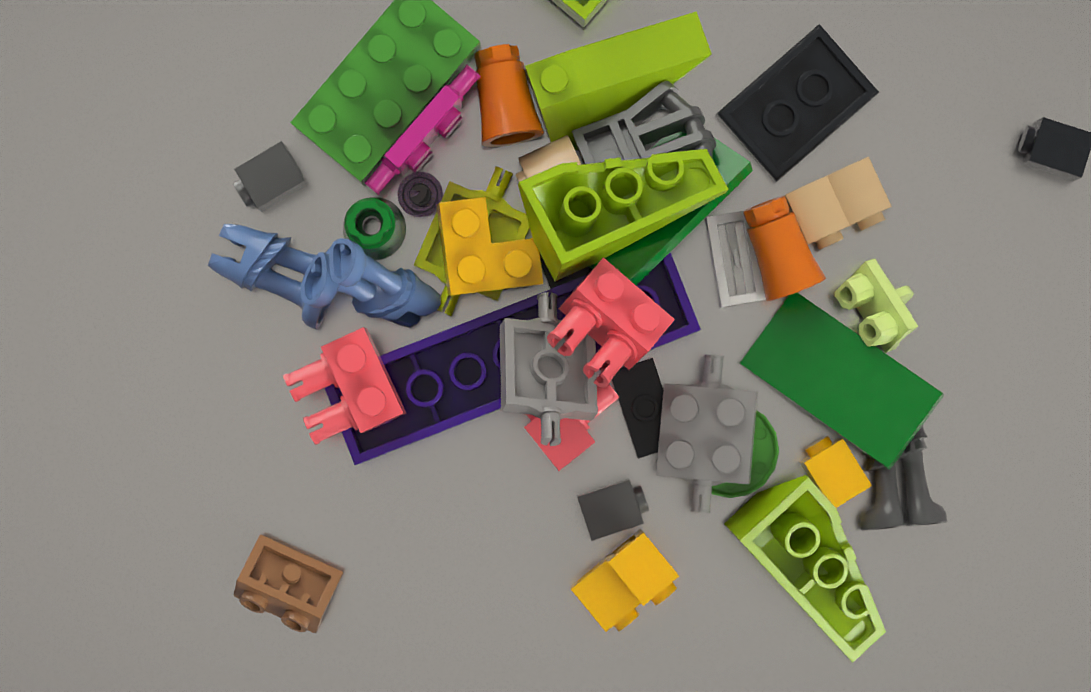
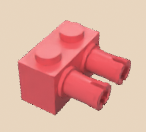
[547,257,675,388]
[283,327,406,445]
[524,384,620,471]

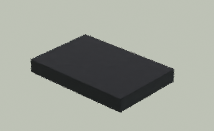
[716,24,879,183]

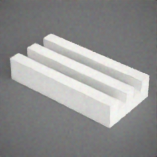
[705,211,766,308]

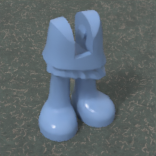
[208,224,332,330]
[300,238,441,328]

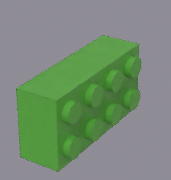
[290,0,481,187]

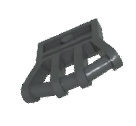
[572,81,716,164]

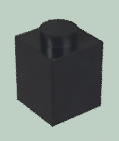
[1018,117,1091,182]

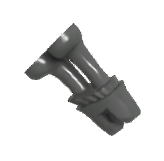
[860,425,947,531]

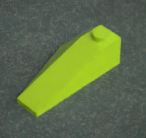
[525,11,712,151]
[518,149,728,281]
[724,475,886,663]

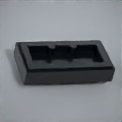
[612,358,664,459]

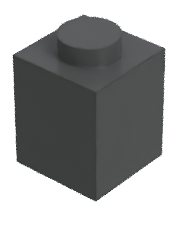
[233,141,309,212]
[577,479,649,541]

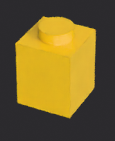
[800,435,872,508]

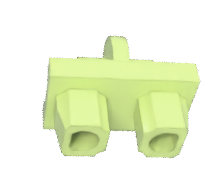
[835,258,918,353]

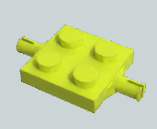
[414,166,530,317]

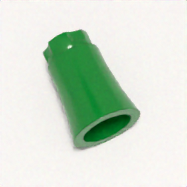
[343,197,406,260]

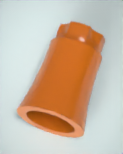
[474,44,544,147]
[743,196,826,301]

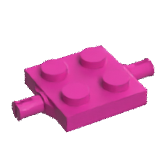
[364,64,481,195]

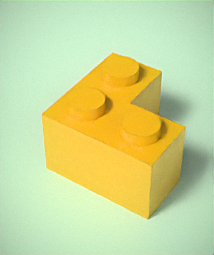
[436,197,543,296]
[570,529,679,632]

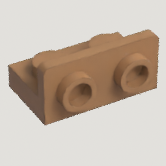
[233,534,343,633]

